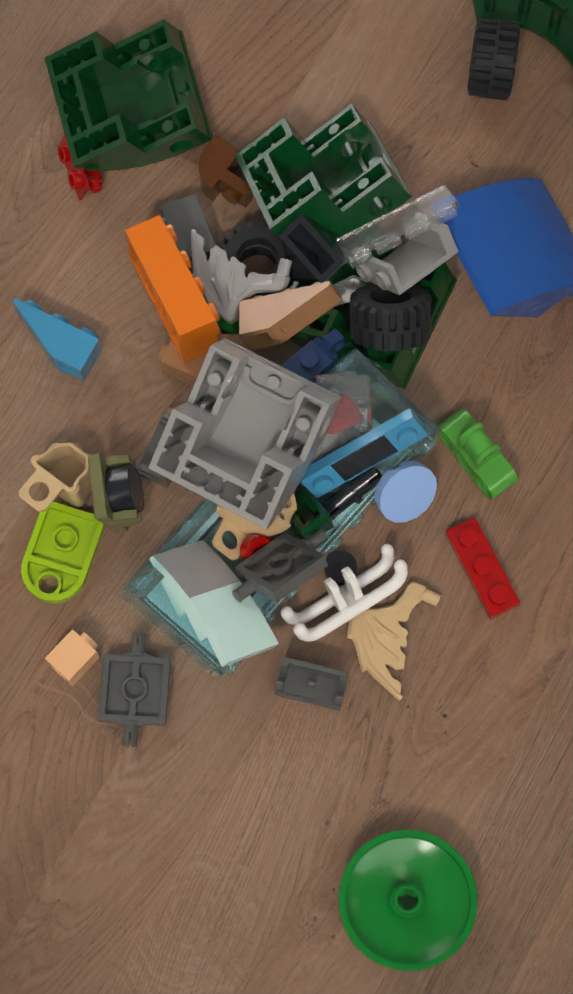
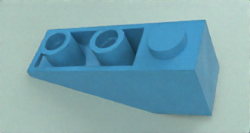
[13,298,102,382]

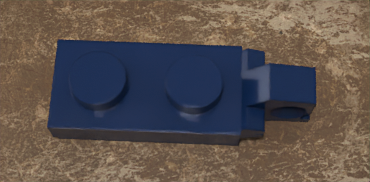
[281,328,346,383]

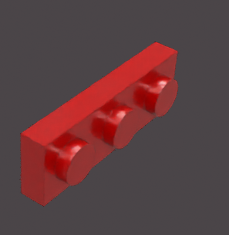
[445,517,520,620]

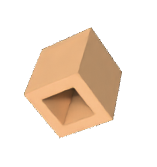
[45,629,99,687]

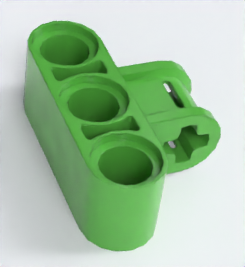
[435,408,518,500]

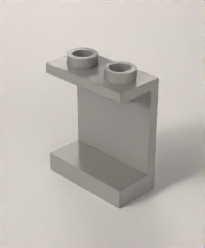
[353,212,459,295]

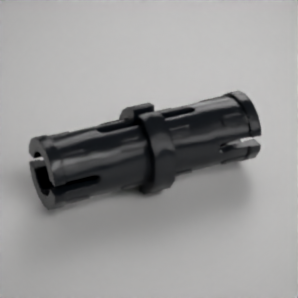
[321,466,383,520]

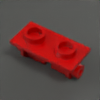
[58,134,104,201]

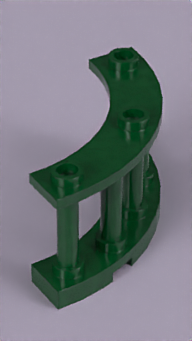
[472,0,573,68]

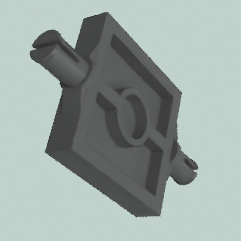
[232,529,328,602]
[98,632,171,747]

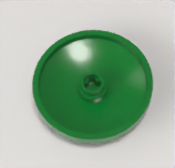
[338,830,478,971]

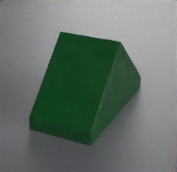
[291,486,334,539]

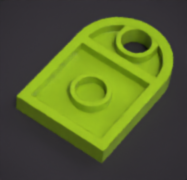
[21,502,106,604]

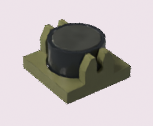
[88,453,144,533]

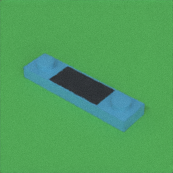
[300,408,429,498]

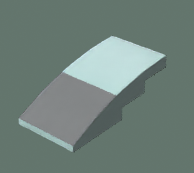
[149,540,279,667]

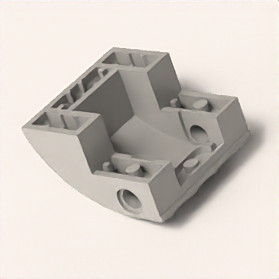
[149,338,341,529]

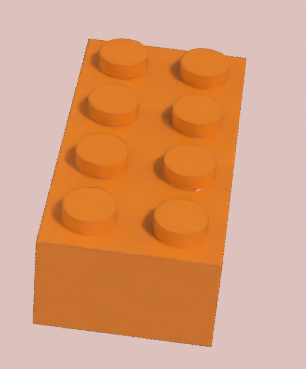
[125,215,221,364]

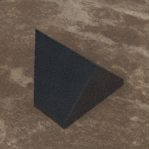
[279,213,346,283]

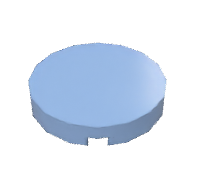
[374,461,437,523]

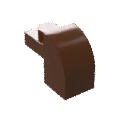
[199,135,253,208]

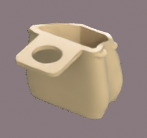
[19,442,92,512]
[212,493,297,560]

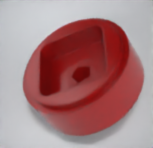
[240,533,271,561]

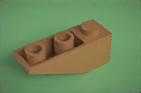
[239,281,342,350]

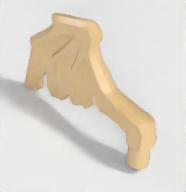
[347,582,442,701]

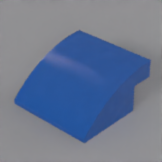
[431,178,573,317]

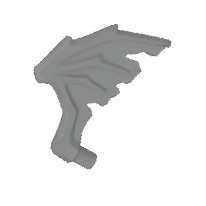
[191,229,293,324]

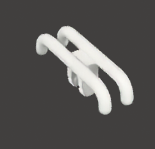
[281,544,408,642]

